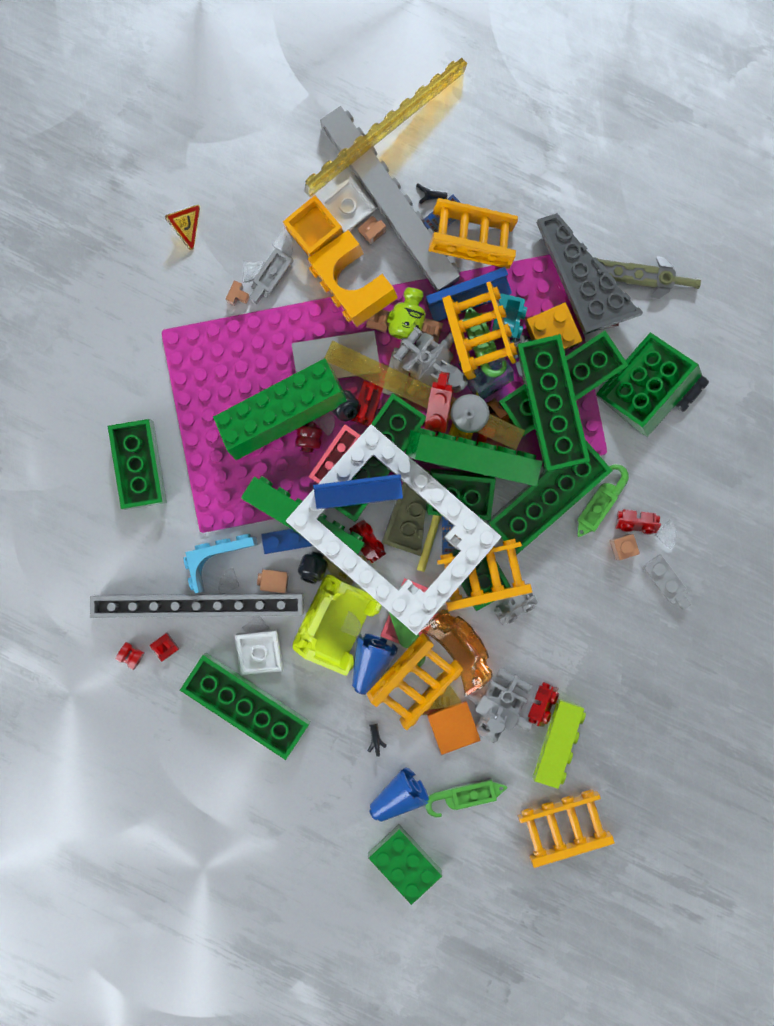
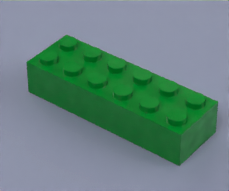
[498,330,629,438]
[516,334,590,472]
[213,358,347,460]
[334,393,426,523]
[405,427,543,486]
[487,439,613,555]
[241,476,365,555]
[180,653,311,760]

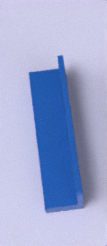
[426,267,512,322]
[313,474,403,510]

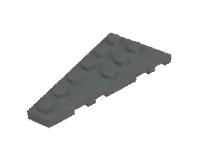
[536,213,643,335]

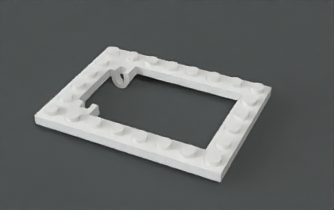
[286,424,501,635]

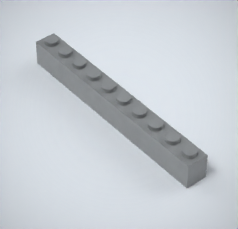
[320,106,460,292]
[90,593,304,618]

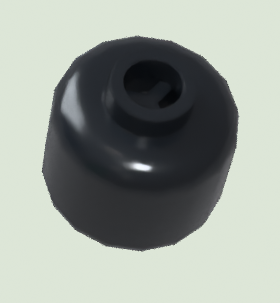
[332,390,361,421]
[298,551,328,584]

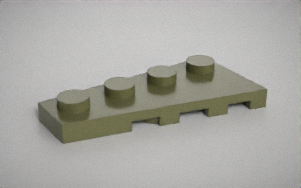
[381,468,430,556]

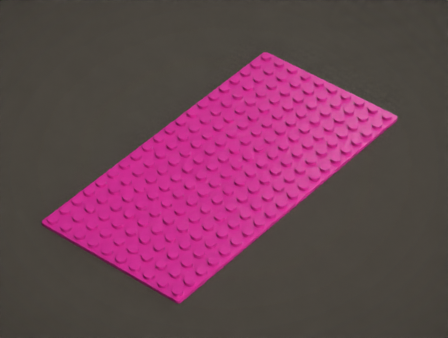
[162,254,607,533]

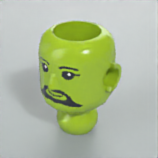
[387,287,426,340]

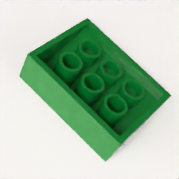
[596,332,702,437]

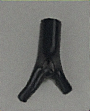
[416,183,448,204]
[367,723,387,757]

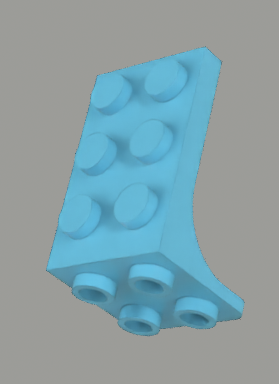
[183,534,258,594]

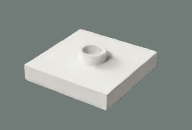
[321,176,377,233]
[235,629,283,676]

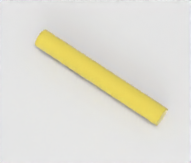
[417,515,441,572]

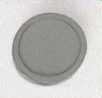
[451,394,489,433]

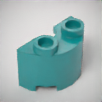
[492,293,527,339]

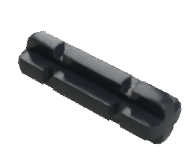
[676,376,709,412]

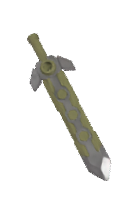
[593,256,701,299]

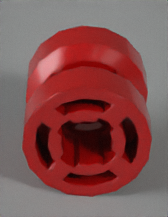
[115,642,145,670]

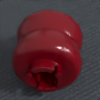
[295,422,322,453]

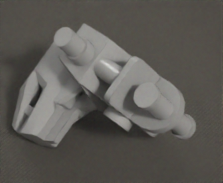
[393,327,468,396]
[464,668,532,743]

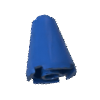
[352,634,398,695]
[369,767,429,822]

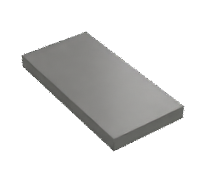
[292,331,381,379]

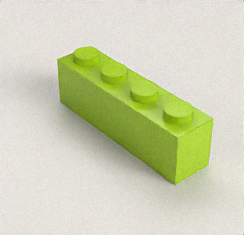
[532,698,586,789]

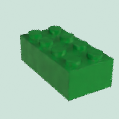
[107,419,167,510]

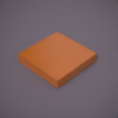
[427,701,481,755]

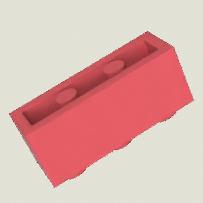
[309,424,361,483]

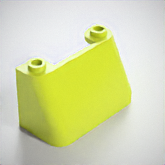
[293,574,382,676]

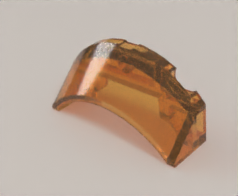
[421,609,493,696]

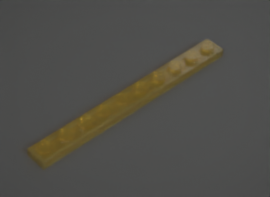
[304,58,467,197]
[324,340,525,450]

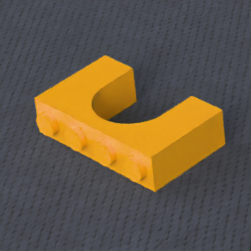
[307,230,398,327]

